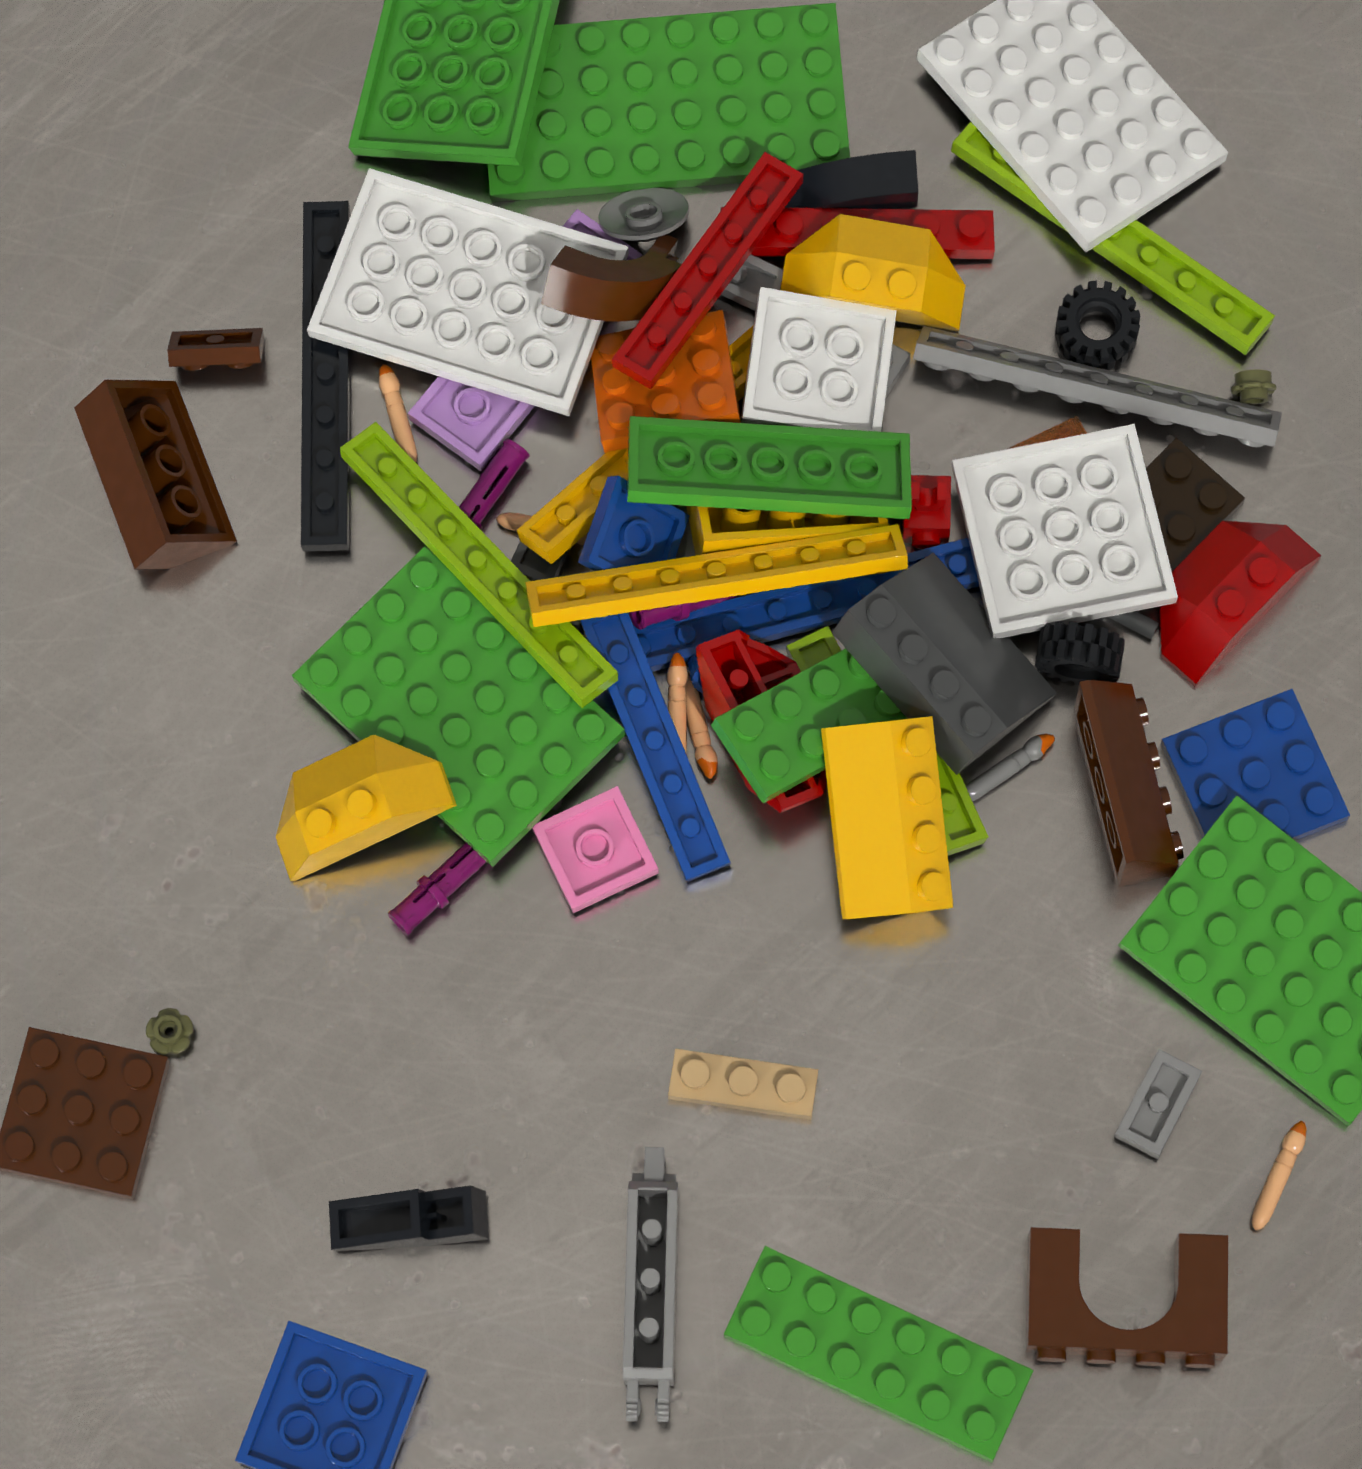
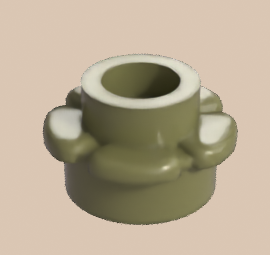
[1230,369,1277,405]
[146,1008,193,1055]

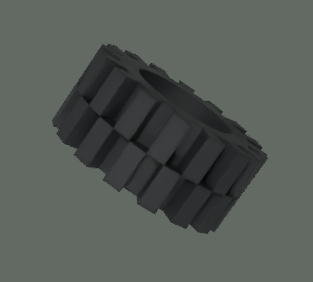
[1055,280,1140,370]
[1035,622,1125,685]

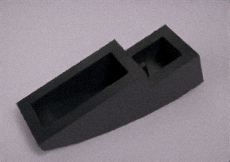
[785,150,918,209]
[329,1185,489,1251]

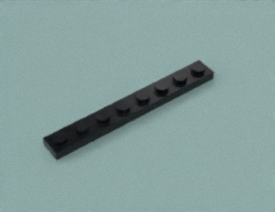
[301,201,350,551]

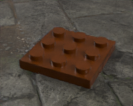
[0,1027,170,1200]

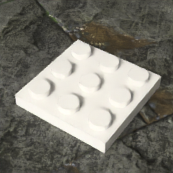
[741,287,897,432]

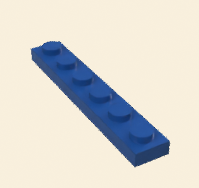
[580,613,731,882]

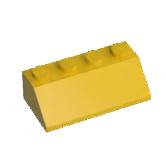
[821,716,954,919]

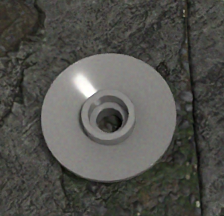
[598,188,689,242]

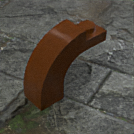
[541,235,681,322]

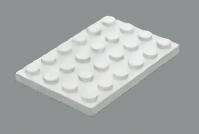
[916,0,1228,252]
[307,168,629,416]

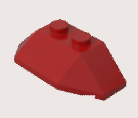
[1159,520,1321,687]
[695,629,827,813]

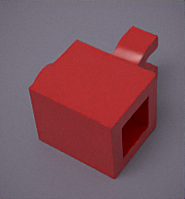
[902,475,951,549]

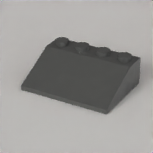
[832,553,1057,775]

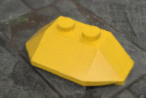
[780,214,966,332]
[276,734,457,881]

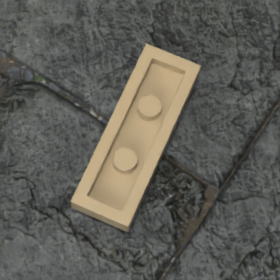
[668,1048,819,1120]

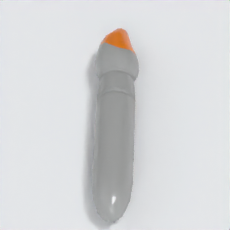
[965,733,1055,801]

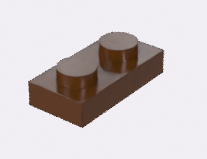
[167,328,264,371]

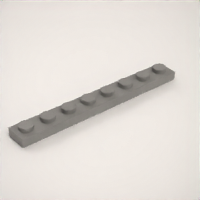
[913,326,1282,447]

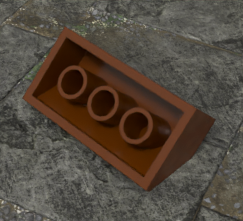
[74,380,237,570]
[1074,680,1184,887]

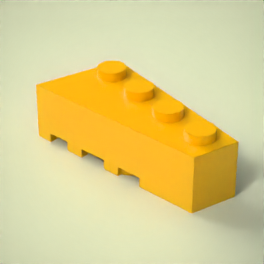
[686,506,889,556]

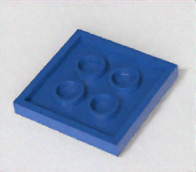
[1161,689,1350,841]
[235,1321,428,1469]

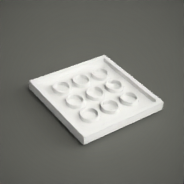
[951,424,1178,639]

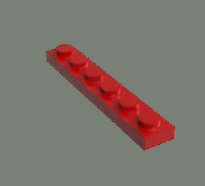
[612,152,803,389]
[720,207,995,259]

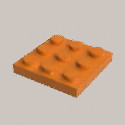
[591,310,741,453]

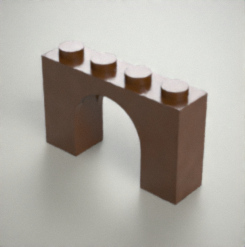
[1025,1227,1228,1368]

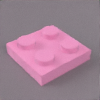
[532,786,659,913]

